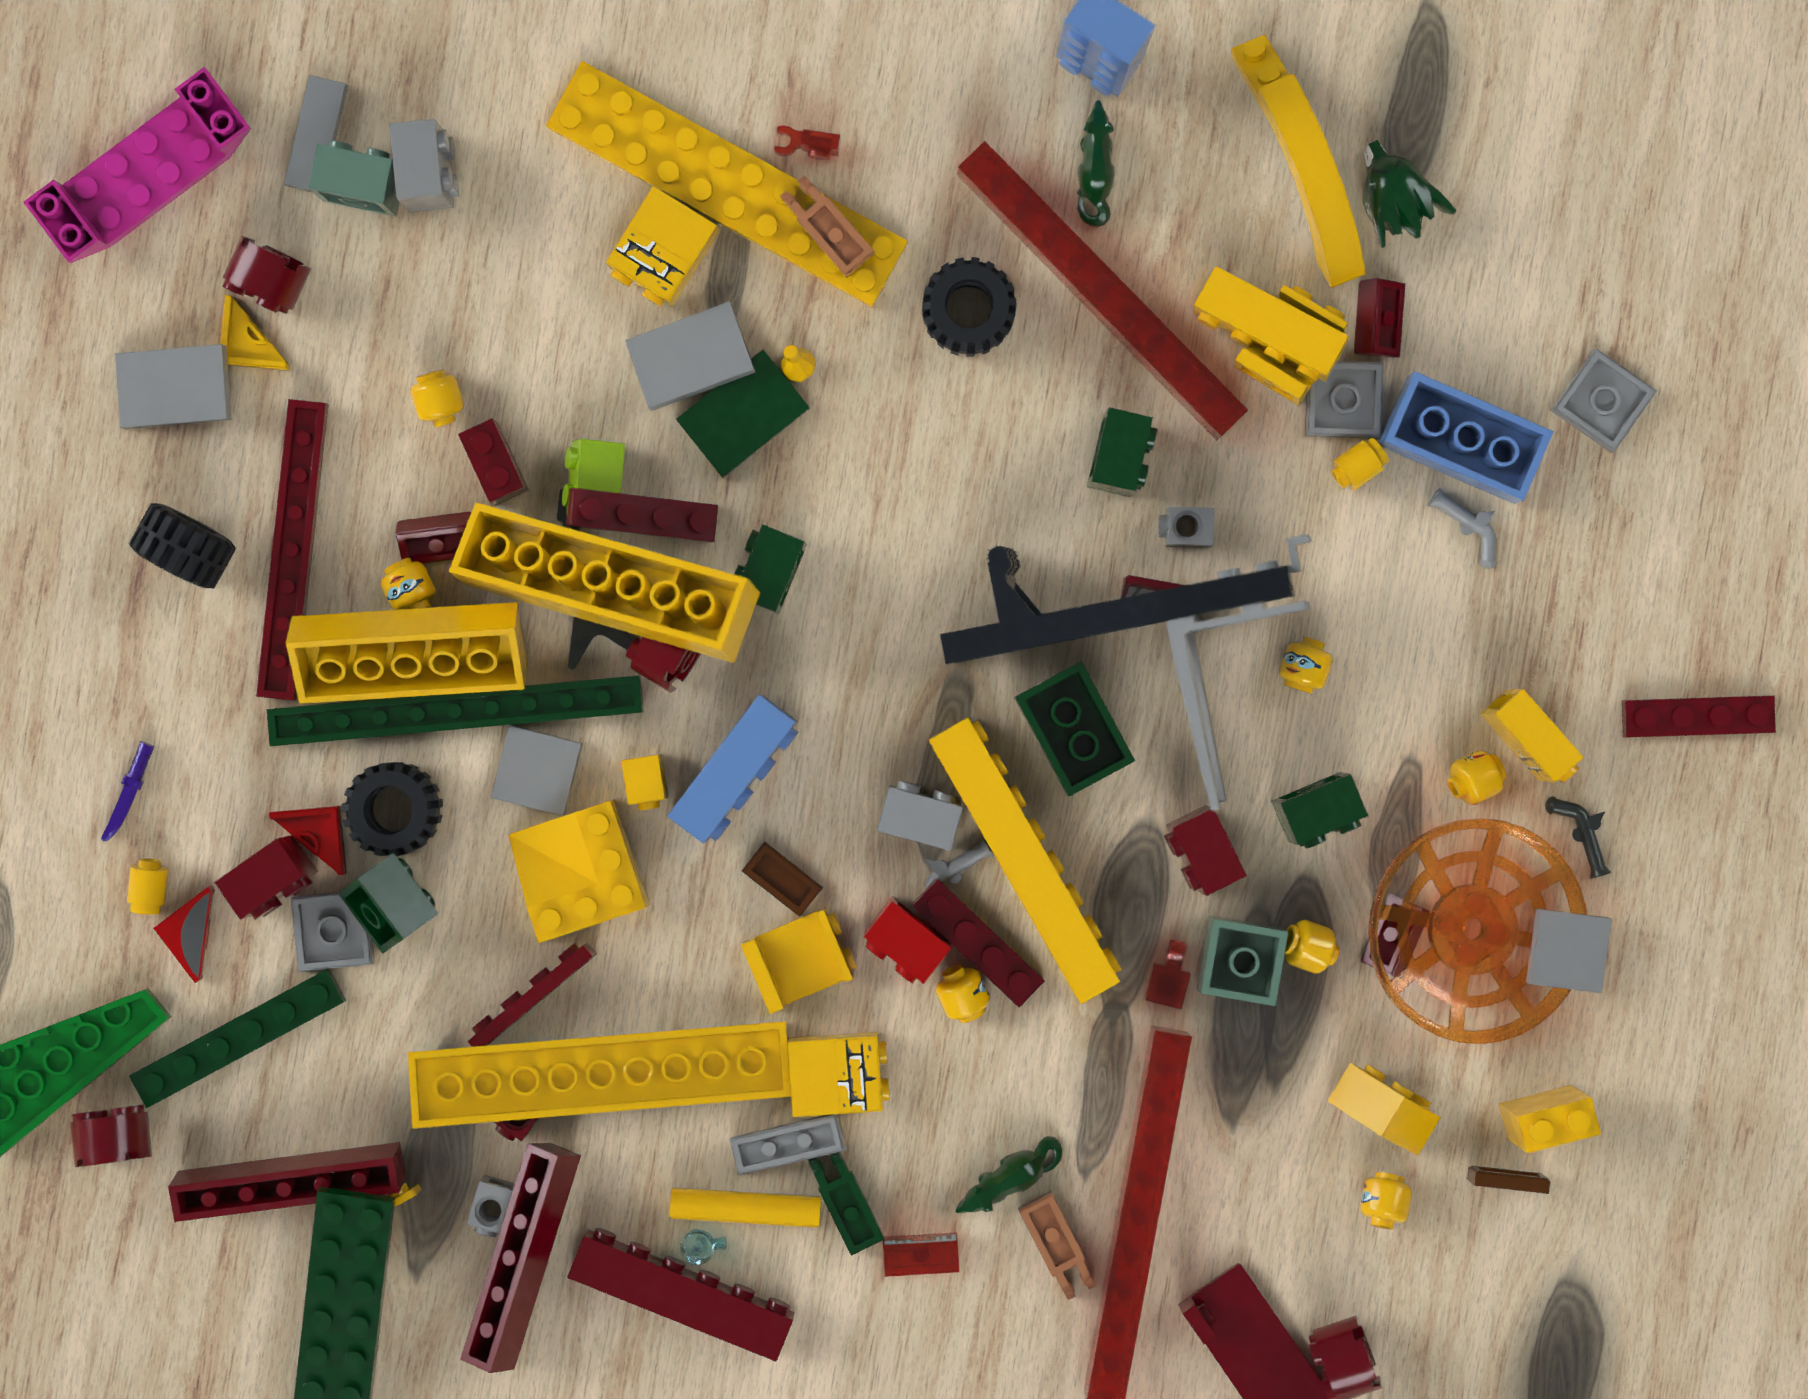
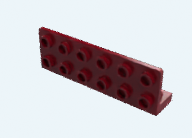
[1178,1263,1328,1399]

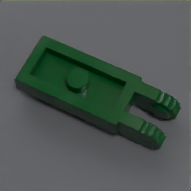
[808,1152,885,1256]

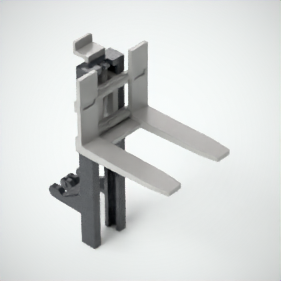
[940,534,1311,811]

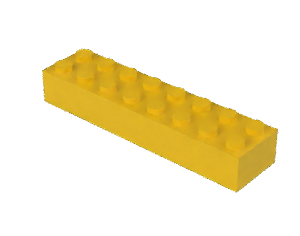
[449,502,760,663]
[928,717,1122,1004]

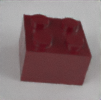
[1164,805,1247,896]
[214,835,318,920]

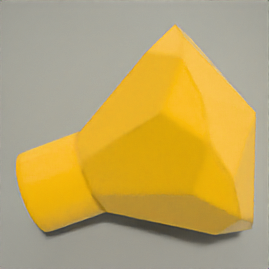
[781,345,816,382]

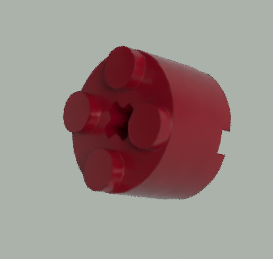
[222,236,312,314]
[626,637,701,693]
[70,1105,153,1168]
[1309,1315,1383,1399]

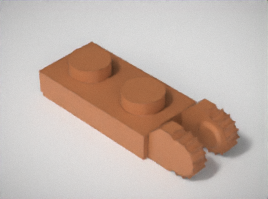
[780,176,875,278]
[1018,1191,1096,1300]

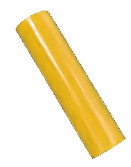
[669,1187,822,1228]

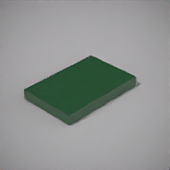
[676,350,810,478]

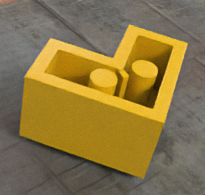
[1327,1063,1441,1156]

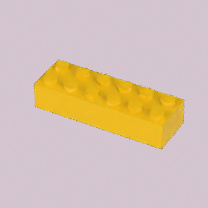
[286,602,528,704]

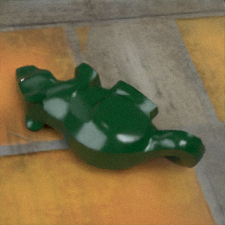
[1077,100,1115,227]
[955,1136,1062,1213]

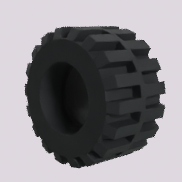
[922,257,1017,357]
[129,503,236,589]
[342,762,443,857]

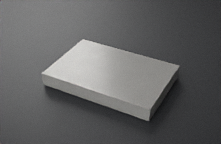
[625,301,756,411]
[115,344,232,429]

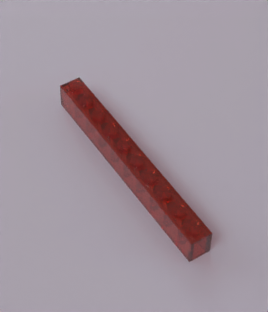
[957,141,1248,441]
[1084,1025,1192,1399]

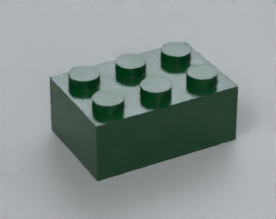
[1014,661,1135,797]

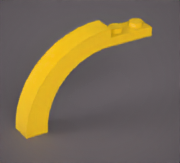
[1231,34,1366,288]

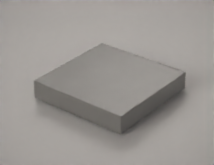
[1550,348,1657,453]
[1305,361,1384,438]
[491,725,583,816]
[291,892,375,972]
[1526,908,1612,993]

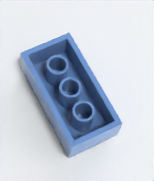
[1056,0,1155,97]
[1378,372,1554,504]
[667,695,799,844]

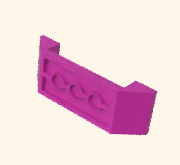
[24,67,251,264]

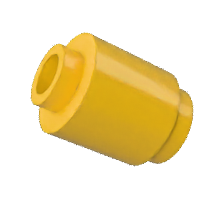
[1331,438,1389,491]
[127,858,169,915]

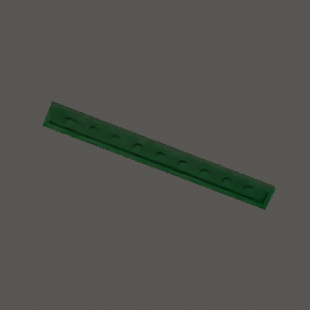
[266,675,644,747]

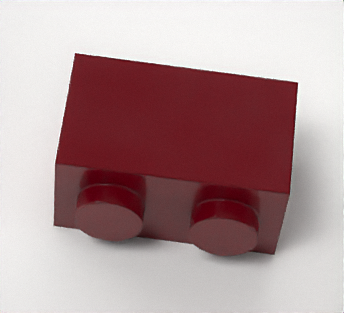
[458,418,529,506]

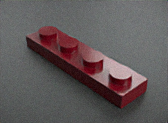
[566,488,718,542]
[1621,695,1776,738]
[911,878,1045,1008]
[467,943,597,1047]

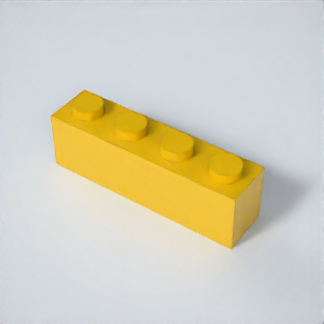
[1194,266,1349,383]

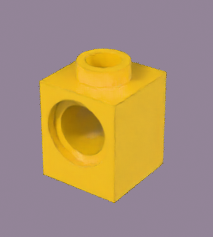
[621,754,668,811]

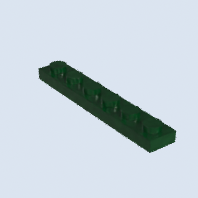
[129,969,346,1109]

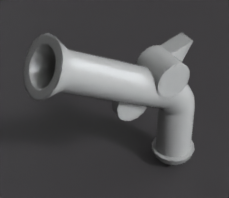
[1428,488,1497,569]
[925,838,994,889]

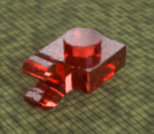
[774,125,841,160]
[1144,939,1191,1010]

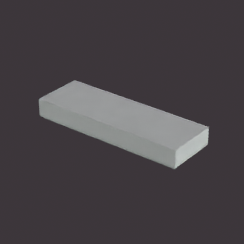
[284,75,348,192]
[729,1114,847,1175]

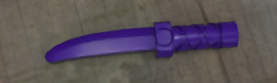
[101,741,155,841]

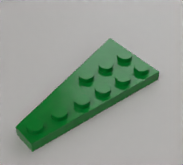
[0,988,172,1158]

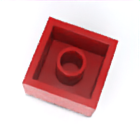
[864,896,952,984]

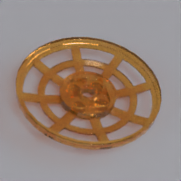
[1368,818,1587,1044]

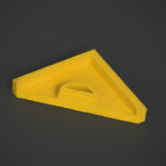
[220,295,290,371]

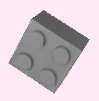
[389,119,459,212]
[877,780,963,851]

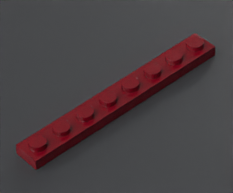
[256,399,329,701]

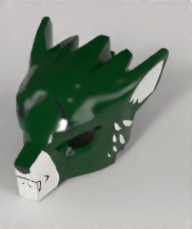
[1363,140,1457,248]

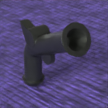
[1545,796,1611,879]

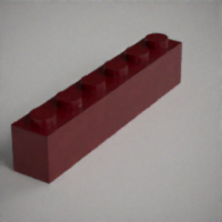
[168,1142,406,1222]
[460,1143,581,1373]
[567,1228,795,1362]

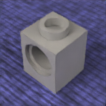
[1158,507,1214,548]
[467,1175,515,1237]

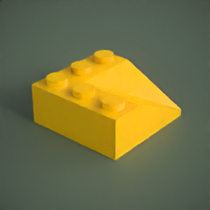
[508,799,650,943]

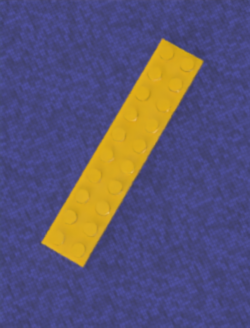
[546,61,908,308]
[408,1021,791,1129]

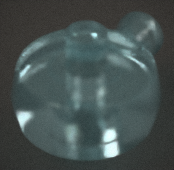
[680,1229,727,1265]

